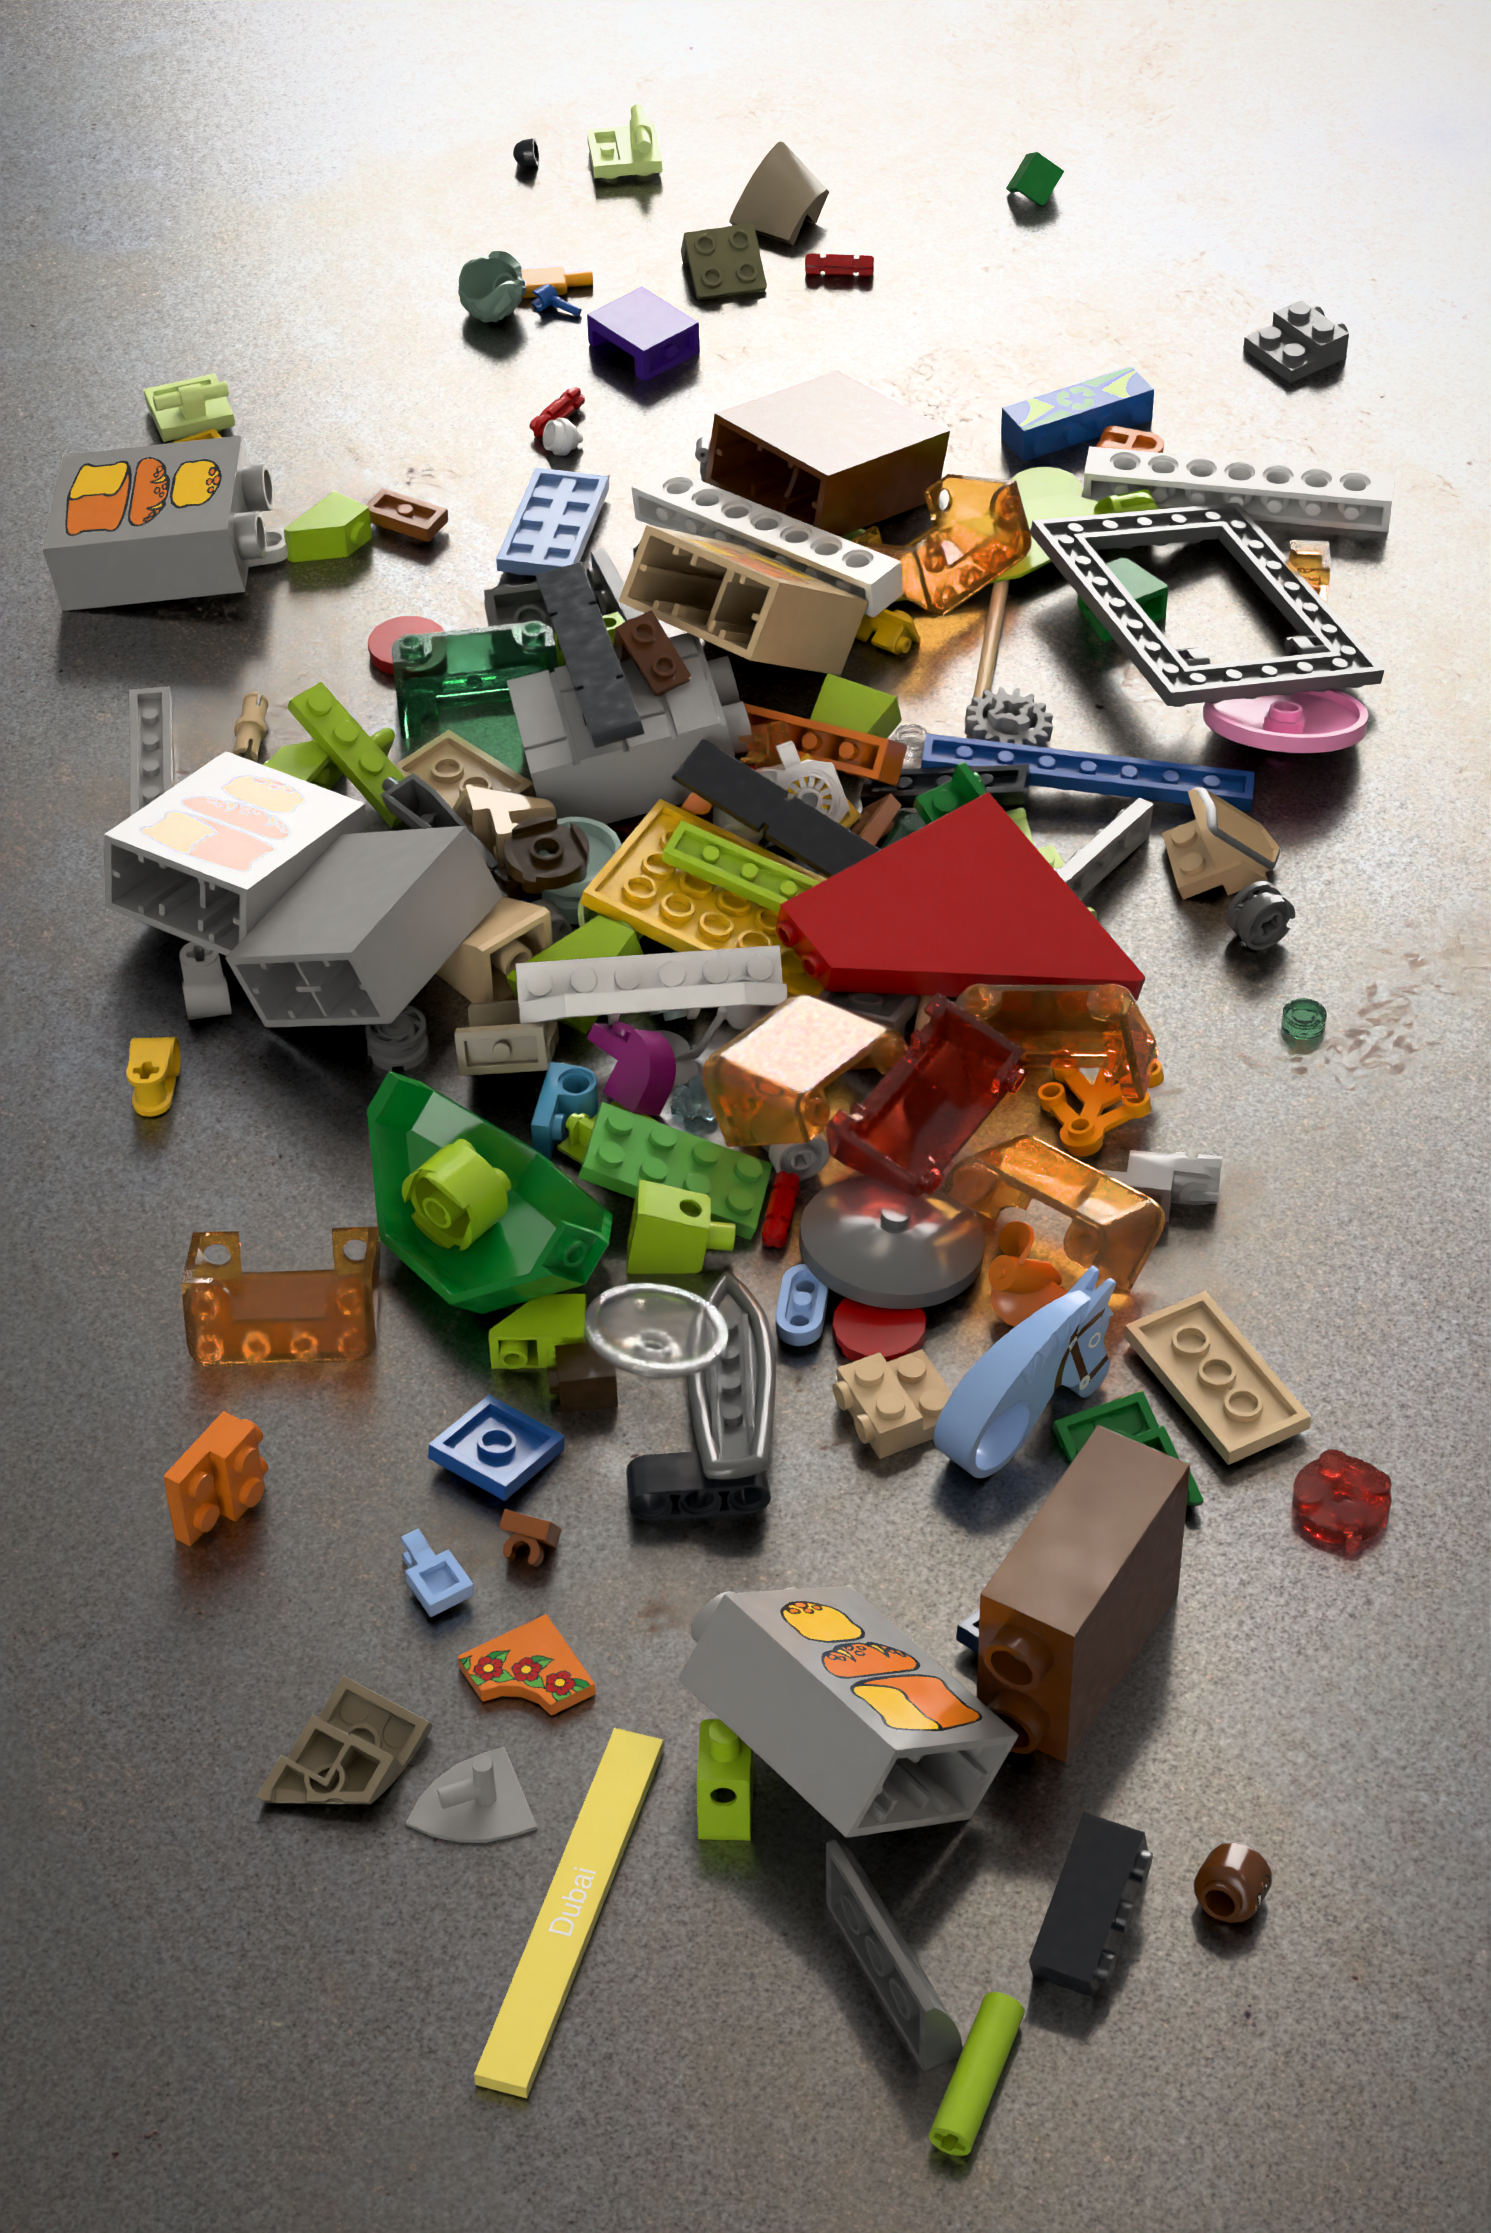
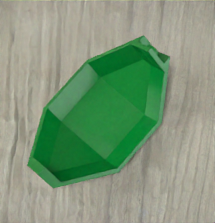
[367,1071,613,1314]

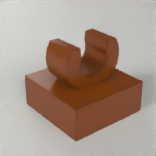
[499,1509,562,1567]

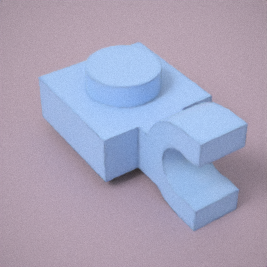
[401,1528,474,1617]

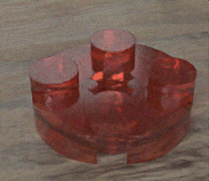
[1292,1449,1392,1543]

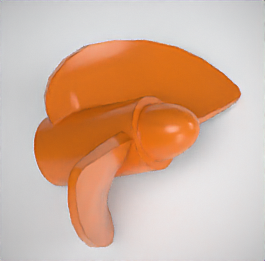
[988,1221,1068,1327]

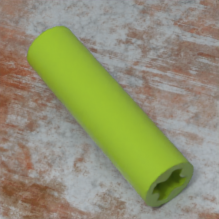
[929,1992,1025,2156]

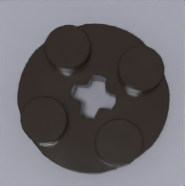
[503,817,590,894]

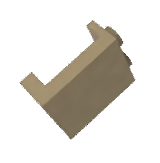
[454,1000,560,1076]

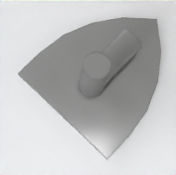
[406,1746,537,1843]

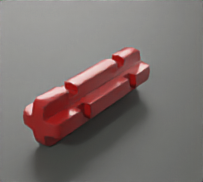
[805,253,875,277]
[529,387,585,438]
[761,1171,800,1249]

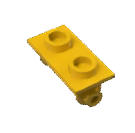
[855,609,921,655]

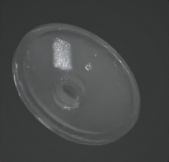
[584,1283,728,1379]

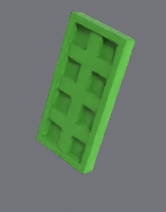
[578,1102,772,1240]

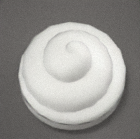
[543,418,583,456]

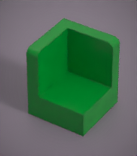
[1006,152,1065,206]

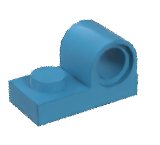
[531,1062,599,1158]

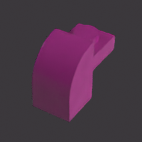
[587,1021,676,1116]

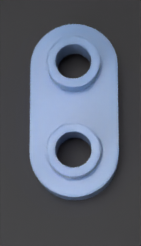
[776,1264,829,1346]

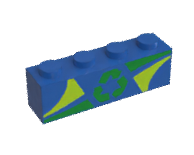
[1001,366,1154,462]

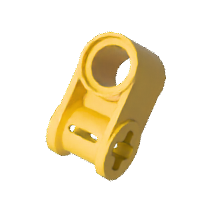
[126,1037,181,1117]

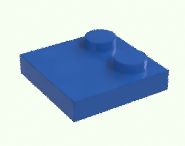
[428,1394,565,1501]

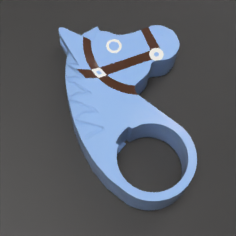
[934,1266,1116,1478]

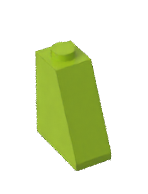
[507,915,644,1034]

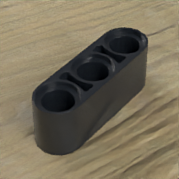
[626,1451,771,1521]

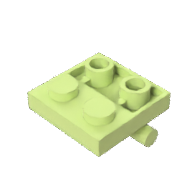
[587,104,663,179]
[143,374,235,442]

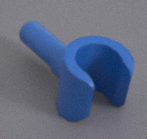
[531,284,582,317]

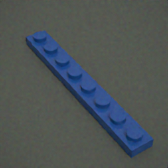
[921,733,1255,812]

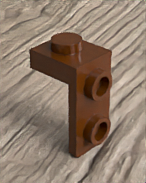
[613,610,691,696]

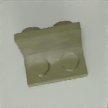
[680,223,767,300]

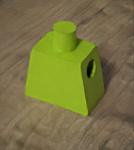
[810,673,902,739]
[626,1180,736,1274]
[697,1719,755,1841]

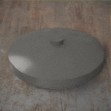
[799,1174,985,1309]

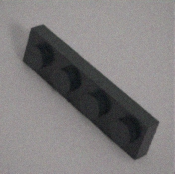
[860,764,1031,808]

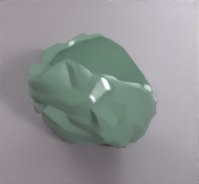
[458,251,527,323]

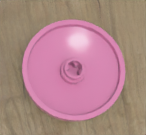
[1203,689,1368,753]

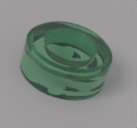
[1282,998,1327,1040]

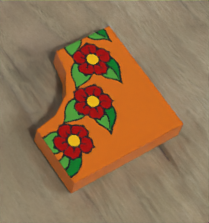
[457,1614,596,1716]

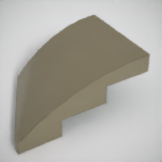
[729,140,829,245]
[256,1675,433,1805]

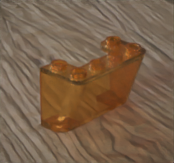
[851,474,1032,616]
[181,1226,381,1366]

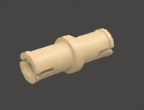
[232,692,269,763]

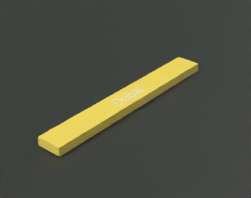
[474,1728,664,2098]

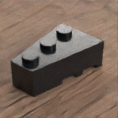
[1029,1812,1153,1997]

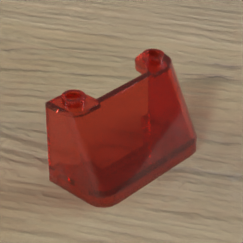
[826,993,1028,1198]

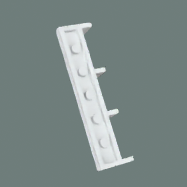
[516,945,788,1025]

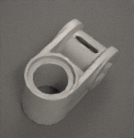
[180,942,231,1021]

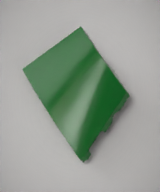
[1052,1390,1204,1506]

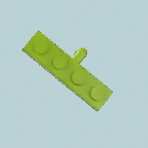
[287,681,406,828]

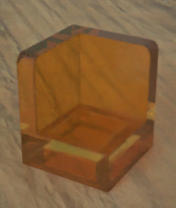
[1288,540,1331,602]

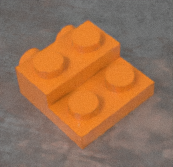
[163,1411,269,1547]

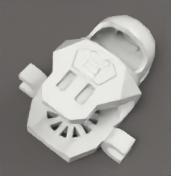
[713,740,850,847]

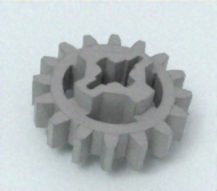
[964,687,1054,747]

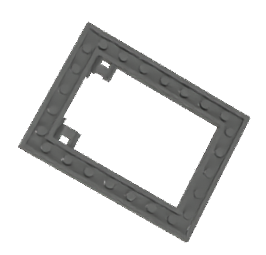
[1030,503,1385,707]

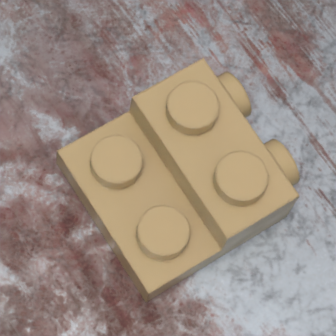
[833,1349,952,1459]

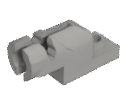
[1077,1150,1222,1222]

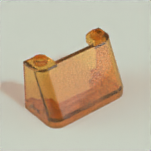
[951,984,1158,1098]
[702,994,912,1147]
[939,1135,1165,1293]

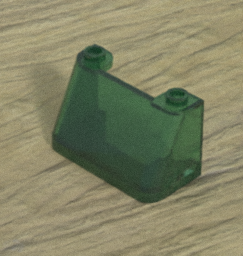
[391,620,558,739]

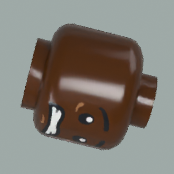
[1194,1842,1272,1923]

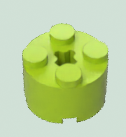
[402,1139,511,1251]

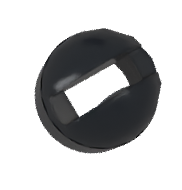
[513,138,540,167]

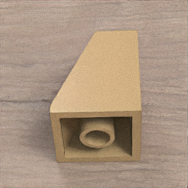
[436,896,553,1003]

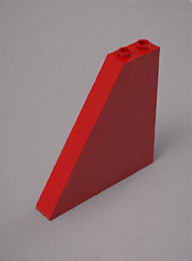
[776,792,1146,1004]

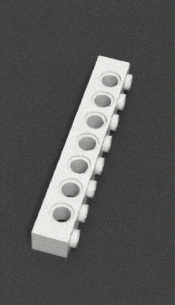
[1083,446,1395,533]
[631,465,903,618]

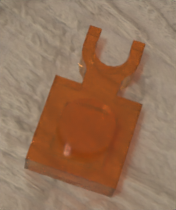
[739,721,790,768]

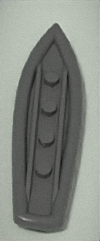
[686,1271,776,1480]

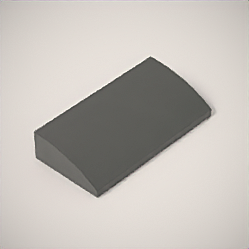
[826,1839,963,2072]

